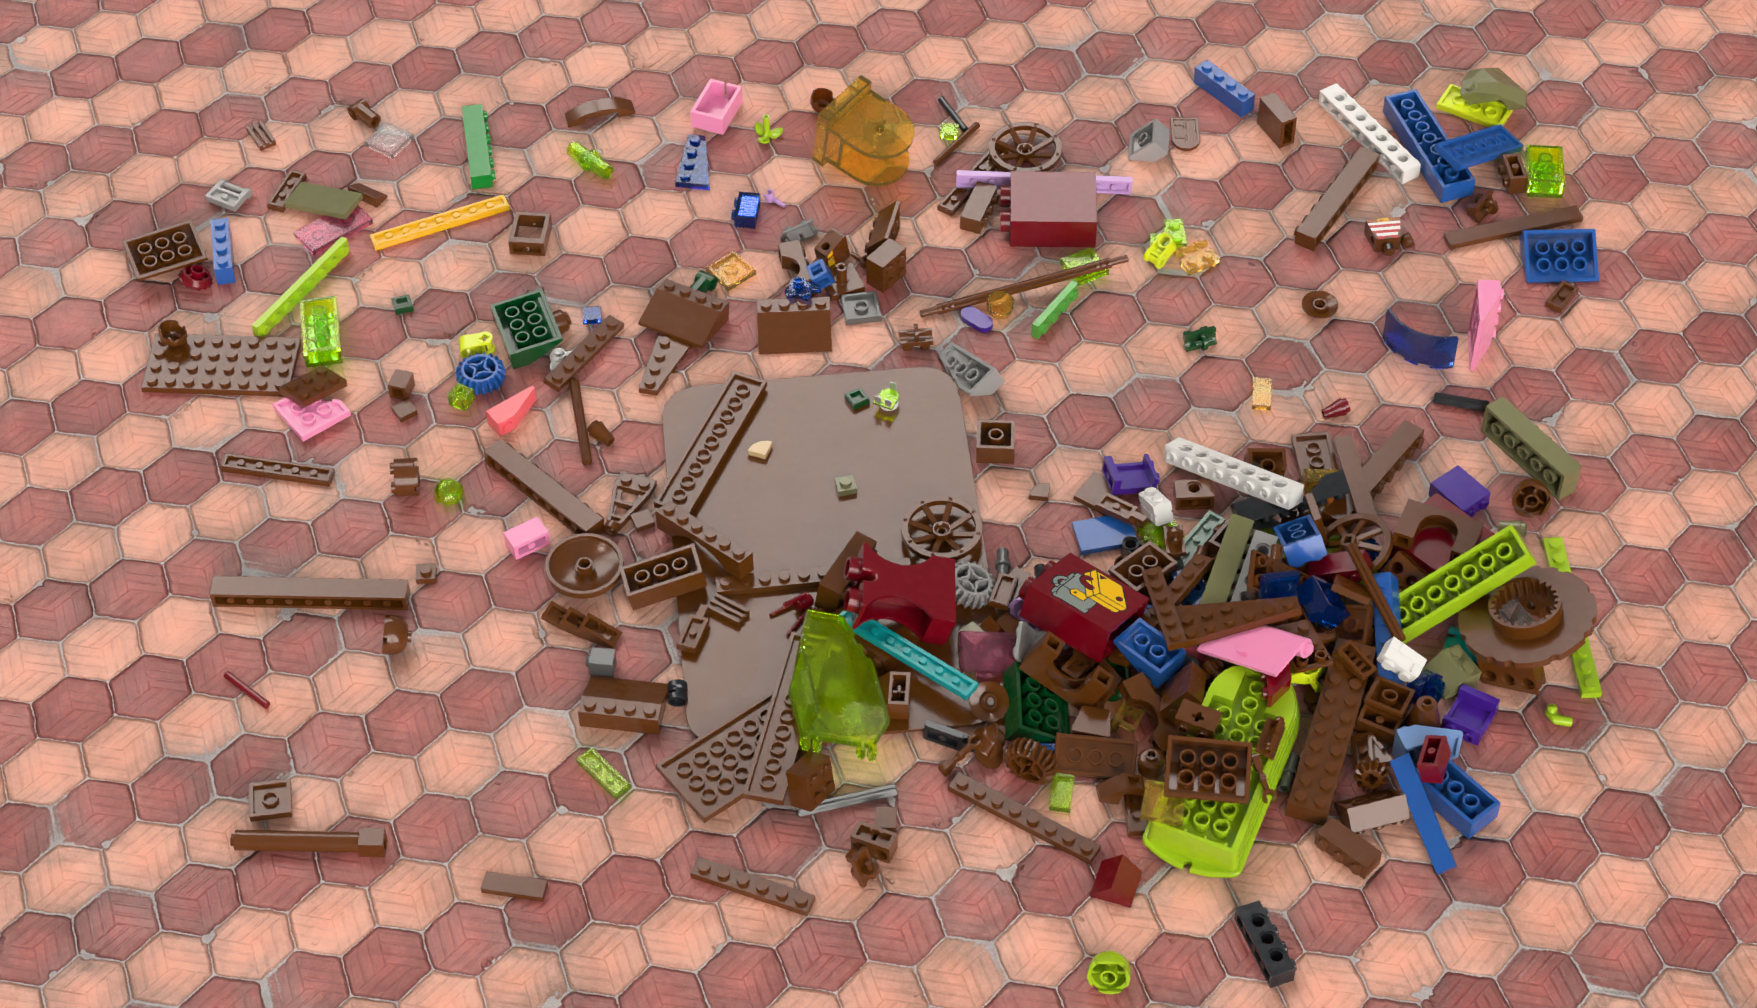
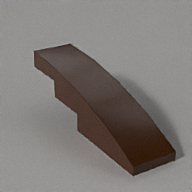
[541,601,623,648]

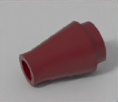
[1321,398,1351,420]

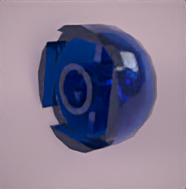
[1406,669,1445,706]

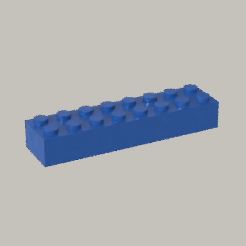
[1383,89,1475,203]

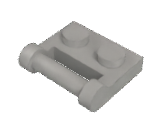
[205,178,253,212]

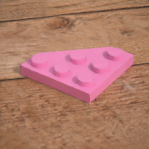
[273,397,351,442]

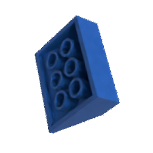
[1519,229,1599,283]

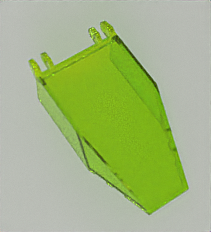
[788,609,890,761]

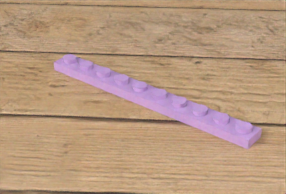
[956,170,1133,195]

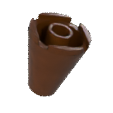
[1401,696,1441,728]

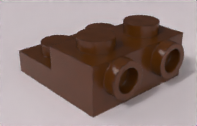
[1331,604,1375,646]

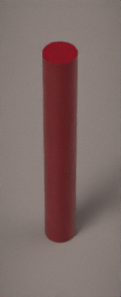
[224,671,270,709]

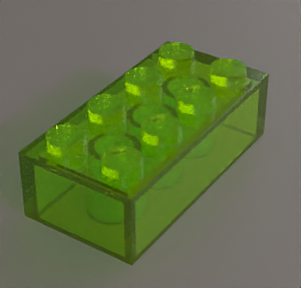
[300,296,343,368]

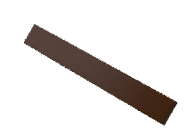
[1443,205,1583,249]

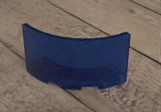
[1382,308,1459,369]

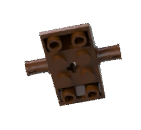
[1247,544,1311,613]
[1268,604,1336,673]

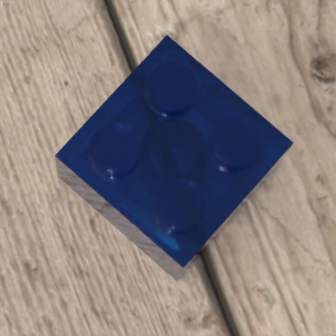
[1294,575,1350,629]

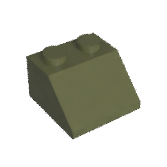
[1421,644,1482,700]

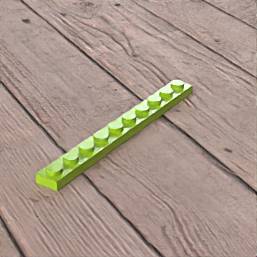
[1542,537,1602,698]

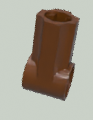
[347,99,381,129]

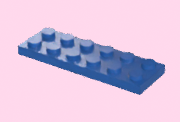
[1434,124,1524,171]

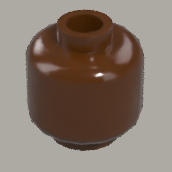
[552,310,572,334]
[1137,748,1165,778]

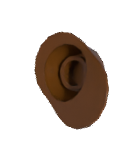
[974,723,1006,769]

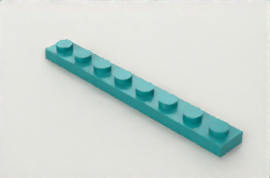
[837,610,978,701]

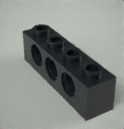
[1234,900,1297,988]

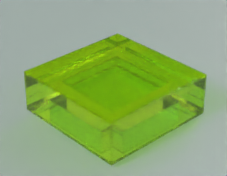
[940,123,959,140]

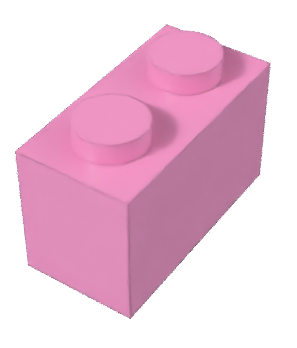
[503,517,550,560]

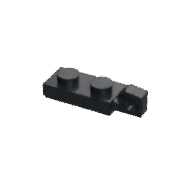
[923,720,974,752]

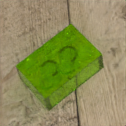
[1524,145,1565,198]

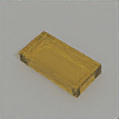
[1252,377,1272,410]

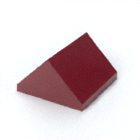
[1090,854,1142,908]

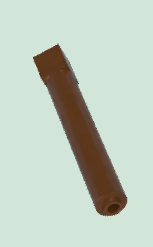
[230,828,388,857]

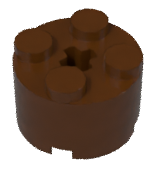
[390,458,420,497]

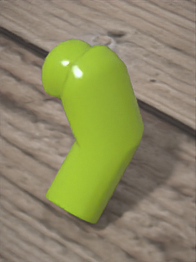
[1545,704,1573,727]

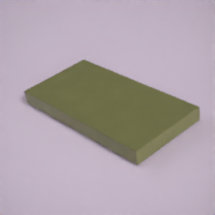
[284,182,363,219]

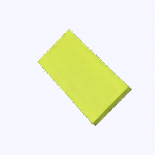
[1436,84,1513,128]

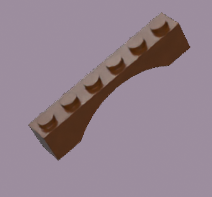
[655,501,754,580]

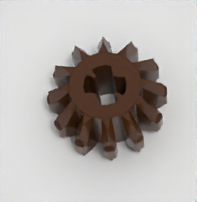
[1354,756,1389,792]

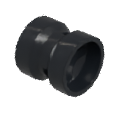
[667,679,688,707]

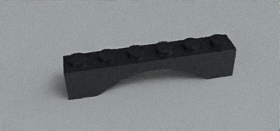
[1230,469,1350,526]

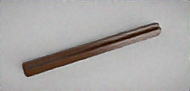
[569,378,592,466]
[1346,542,1406,642]

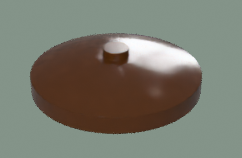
[545,533,624,599]

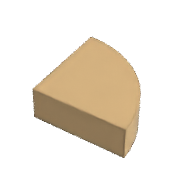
[748,441,772,459]

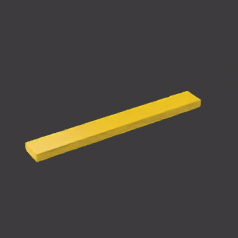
[369,194,510,251]

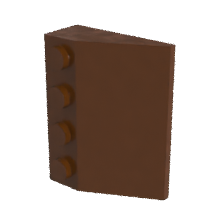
[122,220,208,281]
[638,279,729,349]
[757,297,832,354]
[578,676,669,735]
[1164,735,1253,804]

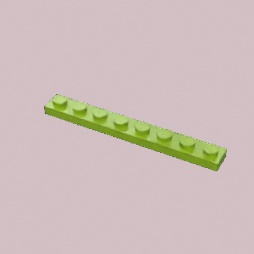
[252,236,350,337]

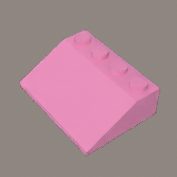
[1468,279,1504,371]

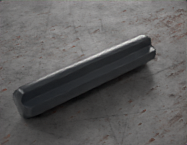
[1433,392,1490,412]

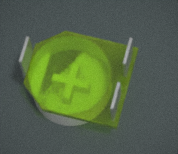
[873,382,900,411]

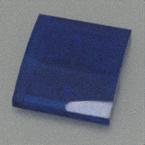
[1257,570,1301,600]

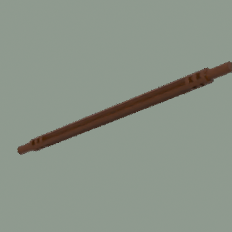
[920,255,1129,318]

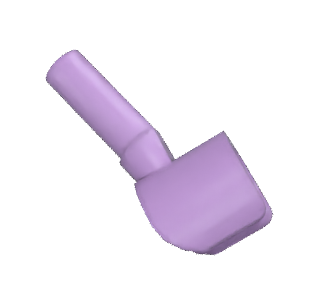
[763,189,786,208]

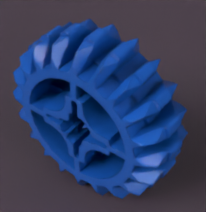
[456,352,506,397]

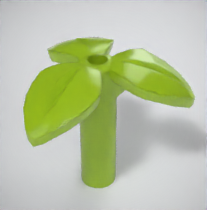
[755,114,784,144]

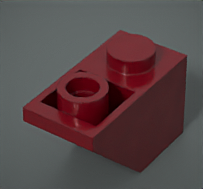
[1260,662,1292,707]

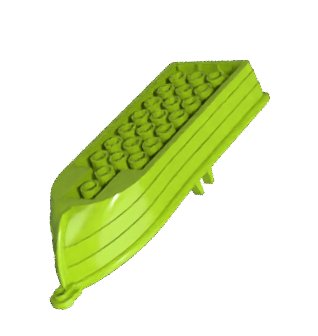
[1142,665,1300,878]

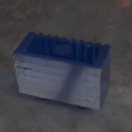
[731,192,761,229]

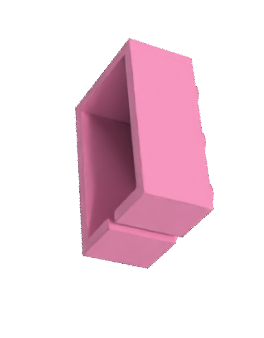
[690,79,743,135]

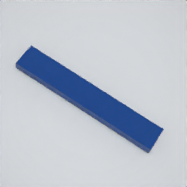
[1390,753,1457,875]

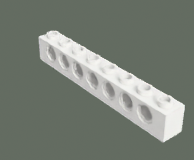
[1318,83,1421,184]
[1164,437,1304,510]

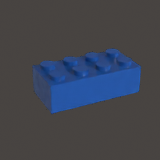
[1416,759,1501,839]

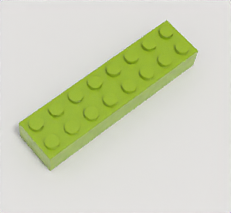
[1399,524,1537,644]

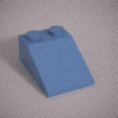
[1391,725,1463,768]

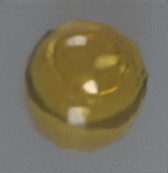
[986,291,1015,319]

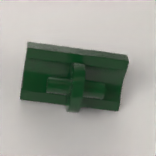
[1183,326,1217,352]

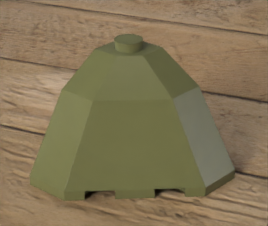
[1460,68,1527,111]

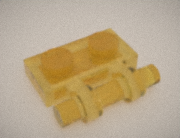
[1174,240,1220,276]

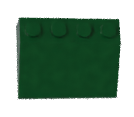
[490,289,563,370]
[1003,661,1070,743]

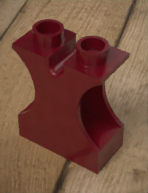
[844,542,956,645]

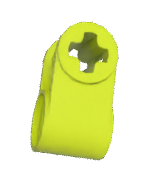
[1143,233,1176,269]
[459,332,495,358]

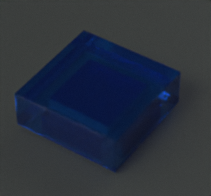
[582,306,601,325]

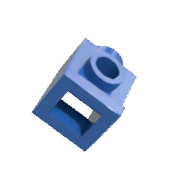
[806,259,835,290]

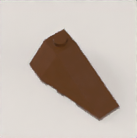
[1244,448,1287,518]

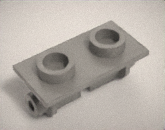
[780,218,818,242]

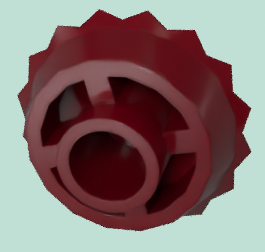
[178,265,213,291]

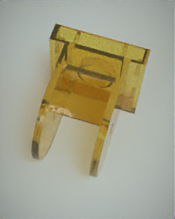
[812,75,915,186]

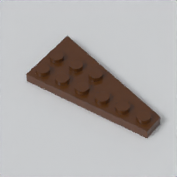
[1175,596,1302,649]

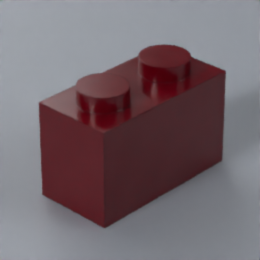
[1417,735,1451,783]

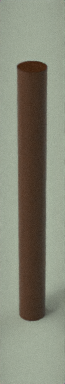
[933,122,980,166]

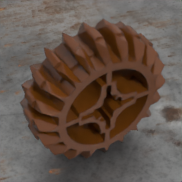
[1003,737,1059,785]

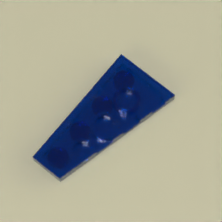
[675,134,710,190]

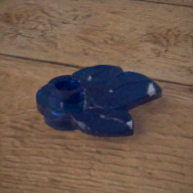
[785,277,821,301]

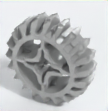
[955,559,996,610]

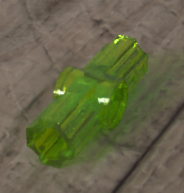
[566,141,614,179]

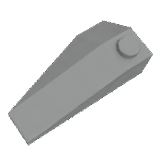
[939,342,1005,396]

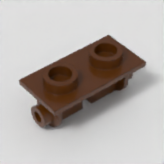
[1255,716,1286,761]

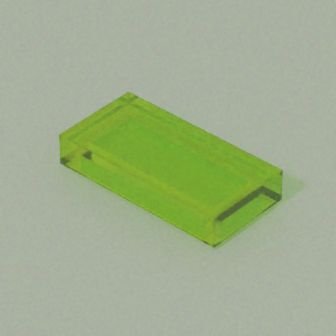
[1049,773,1075,813]

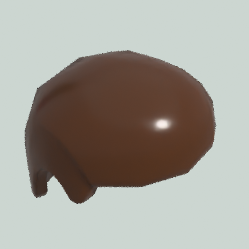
[810,88,836,114]
[158,320,188,347]

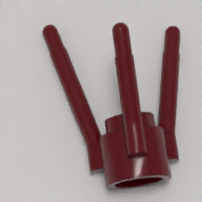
[769,592,814,637]

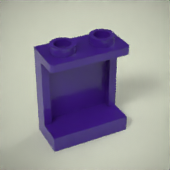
[1101,454,1160,495]
[1428,465,1491,517]
[1441,684,1500,746]

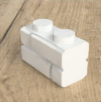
[1139,487,1174,526]
[1376,637,1427,683]

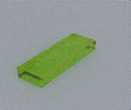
[576,748,631,800]

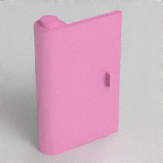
[1197,625,1314,677]

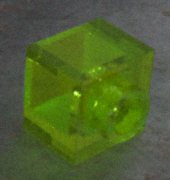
[447,383,475,411]

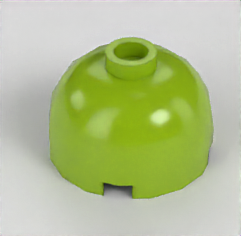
[1087,950,1131,995]

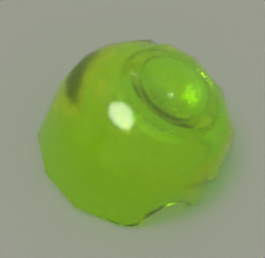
[433,478,464,506]

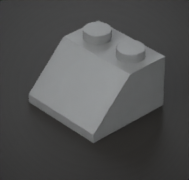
[1128,118,1170,162]

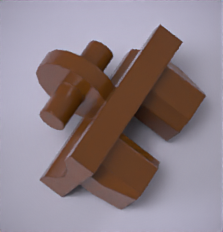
[1466,190,1499,223]
[899,324,933,351]
[1163,525,1186,560]
[845,846,880,888]

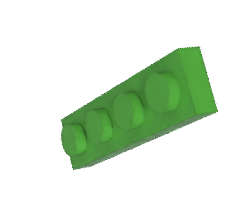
[1032,281,1079,339]

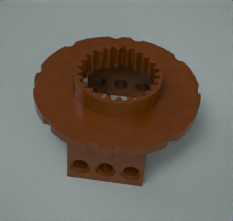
[1458,566,1598,695]

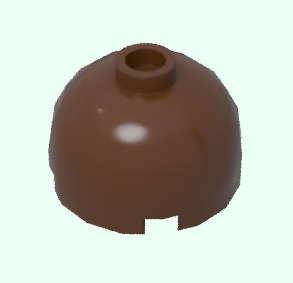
[1512,478,1551,518]
[382,615,412,655]

